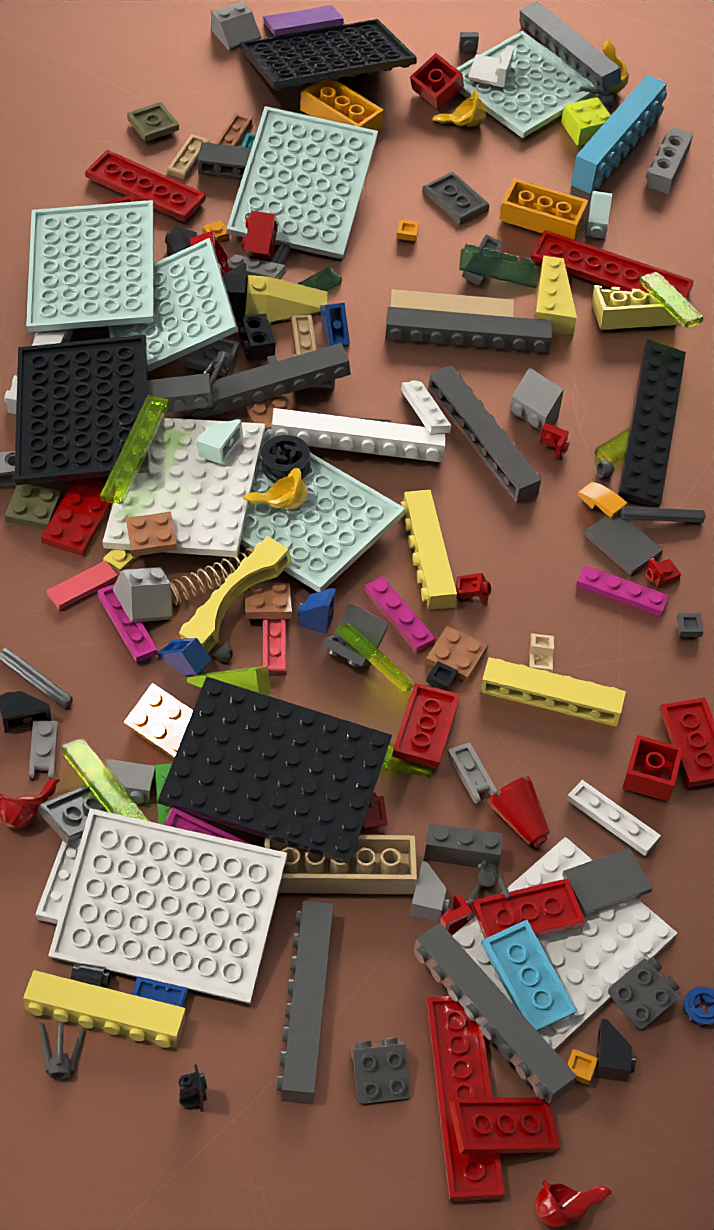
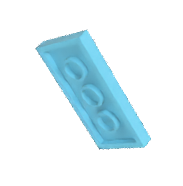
[481,920,577,1032]

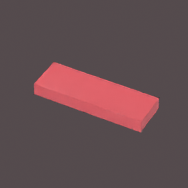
[47,560,118,610]
[263,619,286,675]

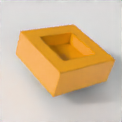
[396,219,419,242]
[203,220,229,242]
[567,1049,598,1085]

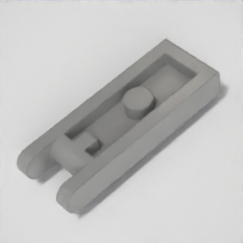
[29,721,58,779]
[447,742,498,804]

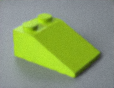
[187,666,271,695]

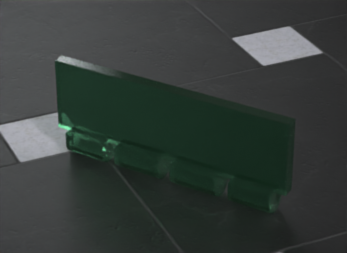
[459,243,538,288]

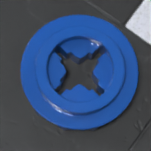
[683,986,714,1026]

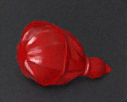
[0,778,60,828]
[535,1180,612,1228]

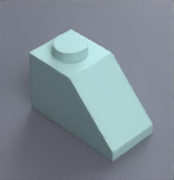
[586,191,612,239]
[196,419,243,464]

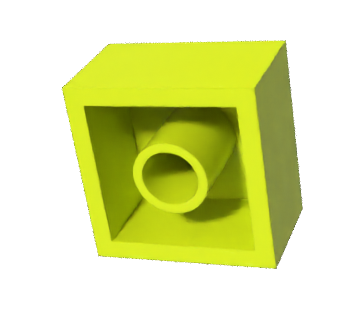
[561,97,611,146]

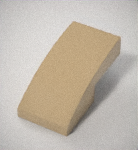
[529,633,554,673]

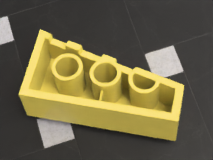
[535,256,577,335]
[592,285,683,330]

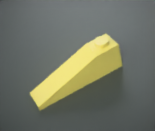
[245,275,327,324]

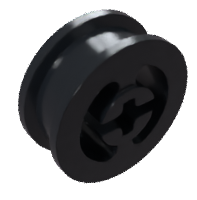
[261,435,310,482]

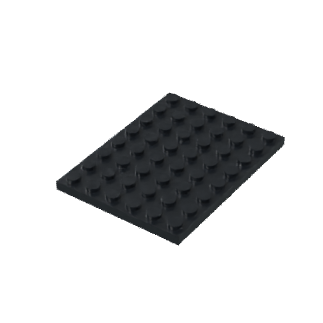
[239,19,417,90]
[14,335,150,485]
[158,676,392,865]

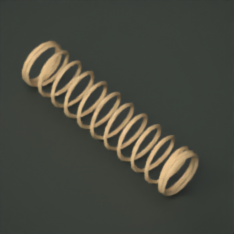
[170,547,255,606]

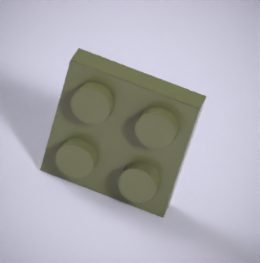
[127,102,179,142]
[5,484,61,529]

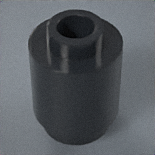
[71,963,111,988]

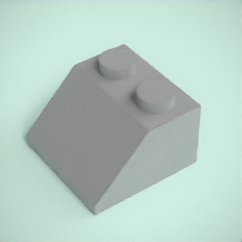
[211,1,261,50]
[510,368,564,431]
[113,567,172,623]

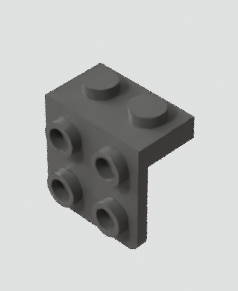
[322,604,388,668]
[608,954,680,1029]
[349,1037,410,1104]

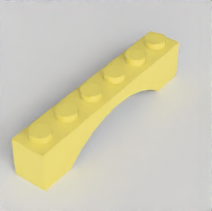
[179,536,292,653]

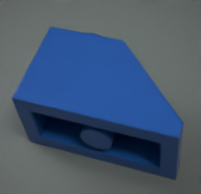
[320,302,350,346]
[298,588,336,634]
[158,638,212,675]

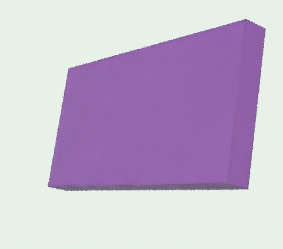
[263,5,344,36]

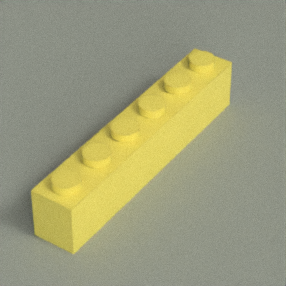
[400,490,457,610]
[480,657,626,727]
[23,970,186,1048]

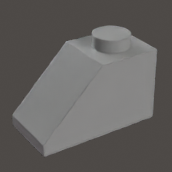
[106,759,155,804]
[410,861,450,923]

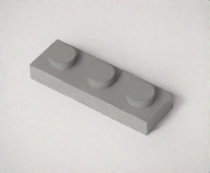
[229,254,287,280]

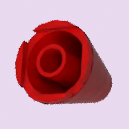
[488,776,550,847]

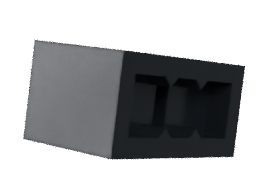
[238,313,276,361]

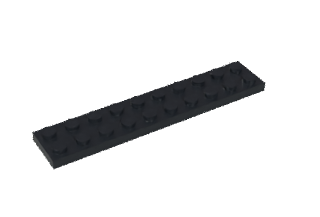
[618,339,686,508]

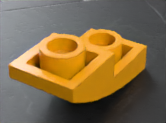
[577,482,627,518]

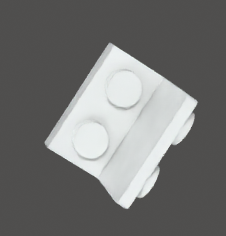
[468,45,514,87]

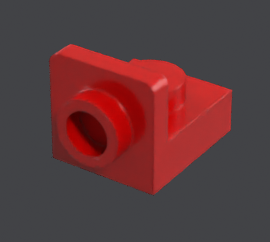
[540,423,570,459]
[646,558,681,588]
[455,573,492,604]
[362,792,388,829]
[440,893,473,934]

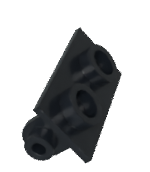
[178,1064,207,1112]

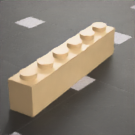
[390,289,514,317]

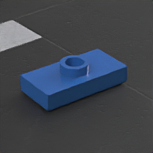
[132,976,188,1007]

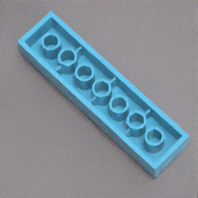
[571,74,667,194]

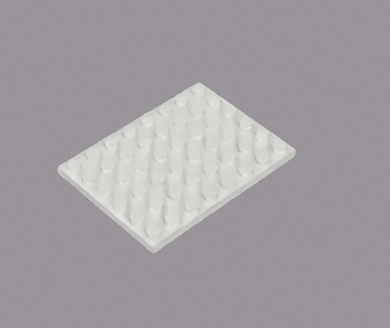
[103,417,265,557]
[48,808,288,1004]
[453,837,677,1051]

